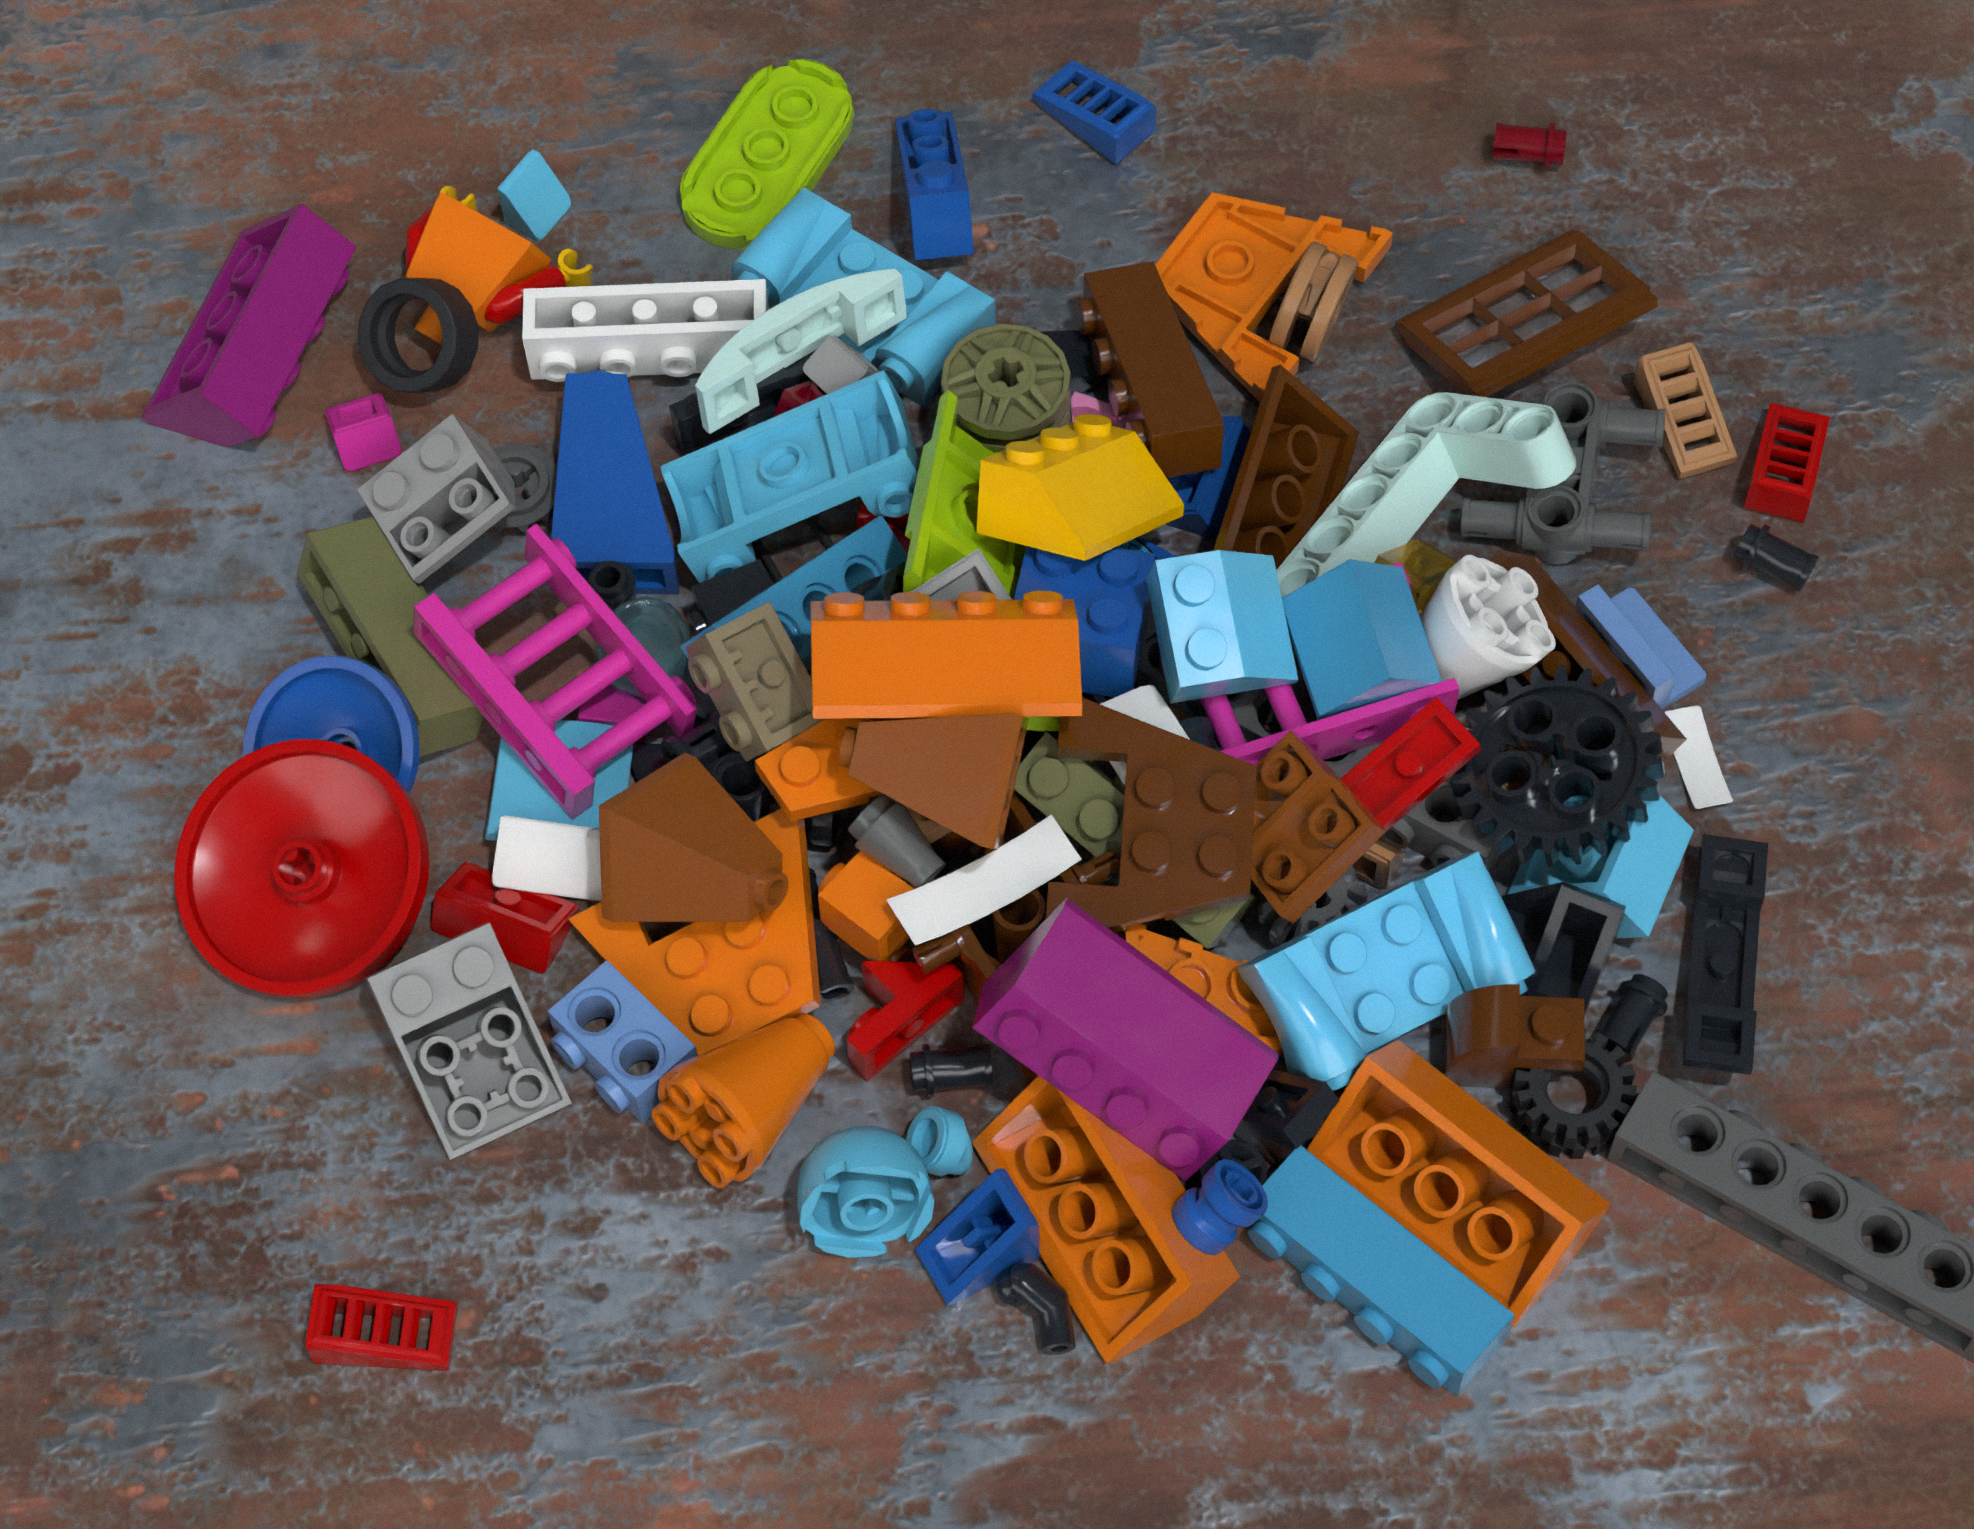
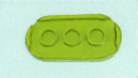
[680,59,854,249]

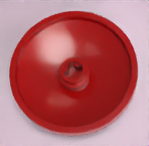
[174,739,430,999]

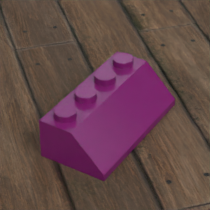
[141,204,357,448]
[973,898,1278,1181]

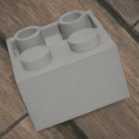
[357,413,516,584]

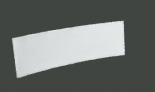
[886,814,1081,946]

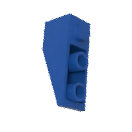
[895,109,974,261]

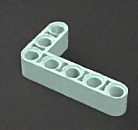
[1276,392,1577,598]

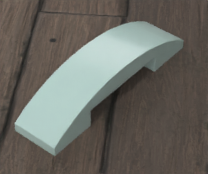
[695,269,907,434]

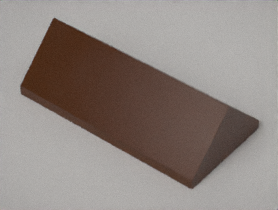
[1213,365,1360,570]

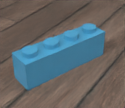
[1246,1145,1515,1397]

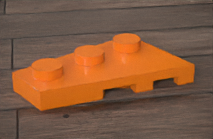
[755,717,941,821]

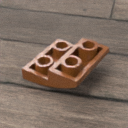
[1251,730,1386,924]

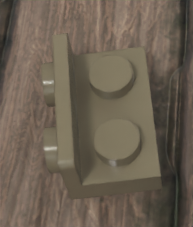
[686,601,824,761]

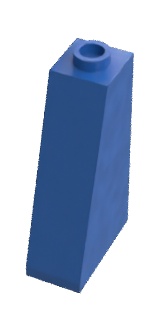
[551,370,680,595]

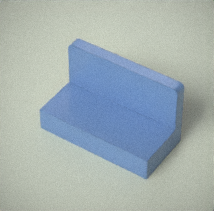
[1576,584,1706,709]

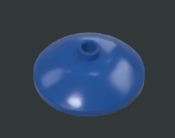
[242,656,420,794]

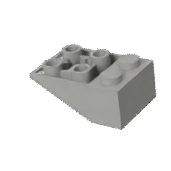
[365,923,572,1160]

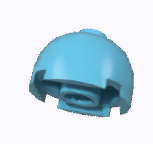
[797,1126,935,1258]

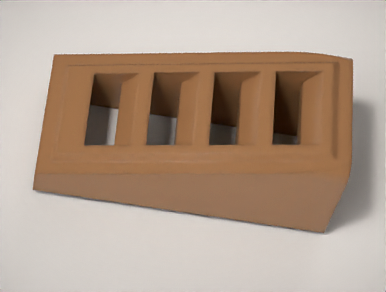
[1633,342,1738,479]

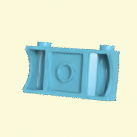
[732,187,996,408]
[660,370,919,583]
[1237,851,1536,1091]

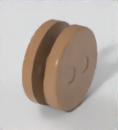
[1269,241,1359,362]

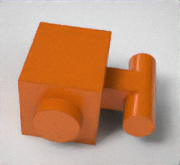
[818,851,914,962]

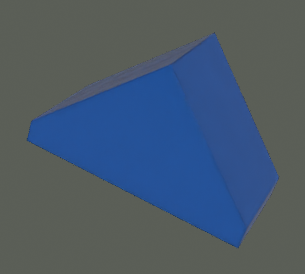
[915,1168,1040,1305]

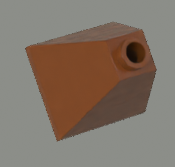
[838,713,1029,849]
[599,753,788,922]

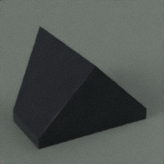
[1501,882,1626,1014]

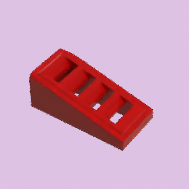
[1743,402,1830,523]
[306,1284,458,1371]

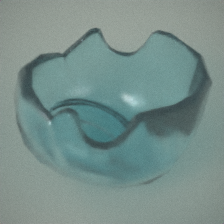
[597,596,692,698]

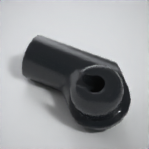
[996,1262,1076,1355]

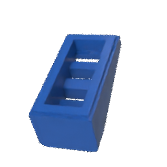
[1032,60,1157,164]

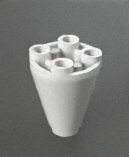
[1420,555,1556,700]

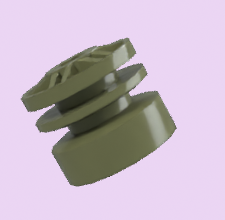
[941,324,1071,452]

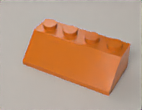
[811,591,1082,719]
[1307,1040,1612,1328]
[972,1075,1240,1364]

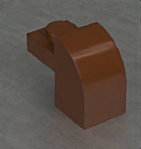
[1443,984,1585,1089]

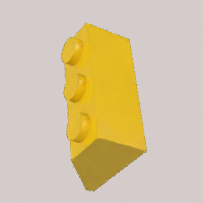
[976,414,1184,561]

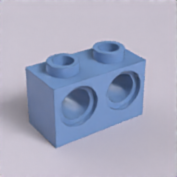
[548,960,698,1124]

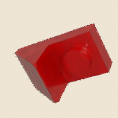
[846,960,965,1082]

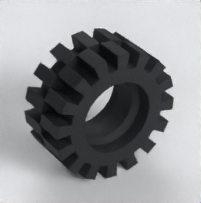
[1510,1029,1637,1159]

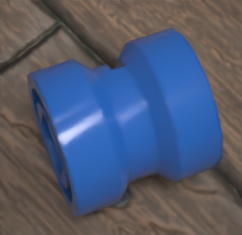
[1171,1159,1268,1255]

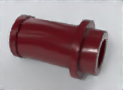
[1492,122,1567,170]

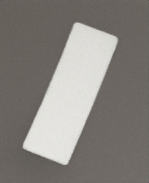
[1665,705,1733,809]

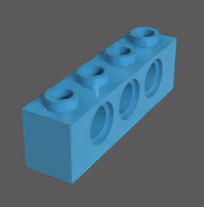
[680,515,908,670]

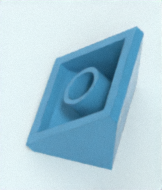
[1282,559,1442,720]

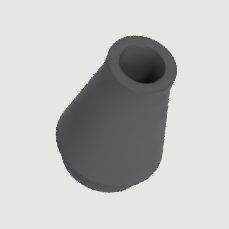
[848,794,946,889]

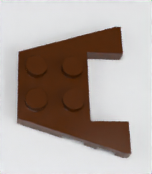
[1046,698,1257,933]

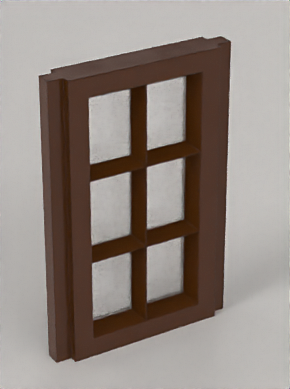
[1395,229,1658,397]

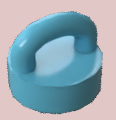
[906,1106,973,1176]

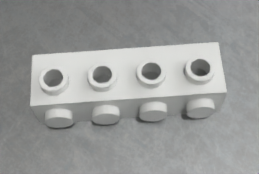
[522,279,769,382]

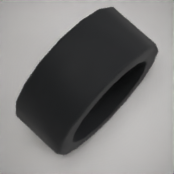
[358,278,479,393]

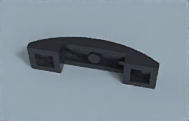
[1683,834,1768,1075]

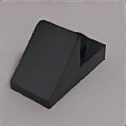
[1233,1069,1340,1169]

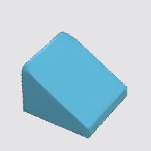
[497,149,572,241]

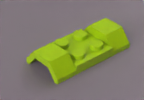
[903,390,1026,600]

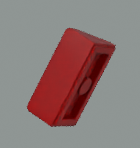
[431,861,580,974]

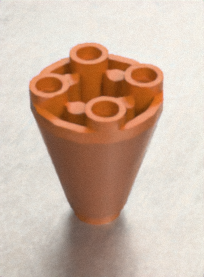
[651,1013,835,1188]

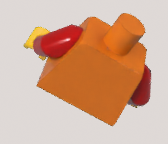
[406,186,593,346]

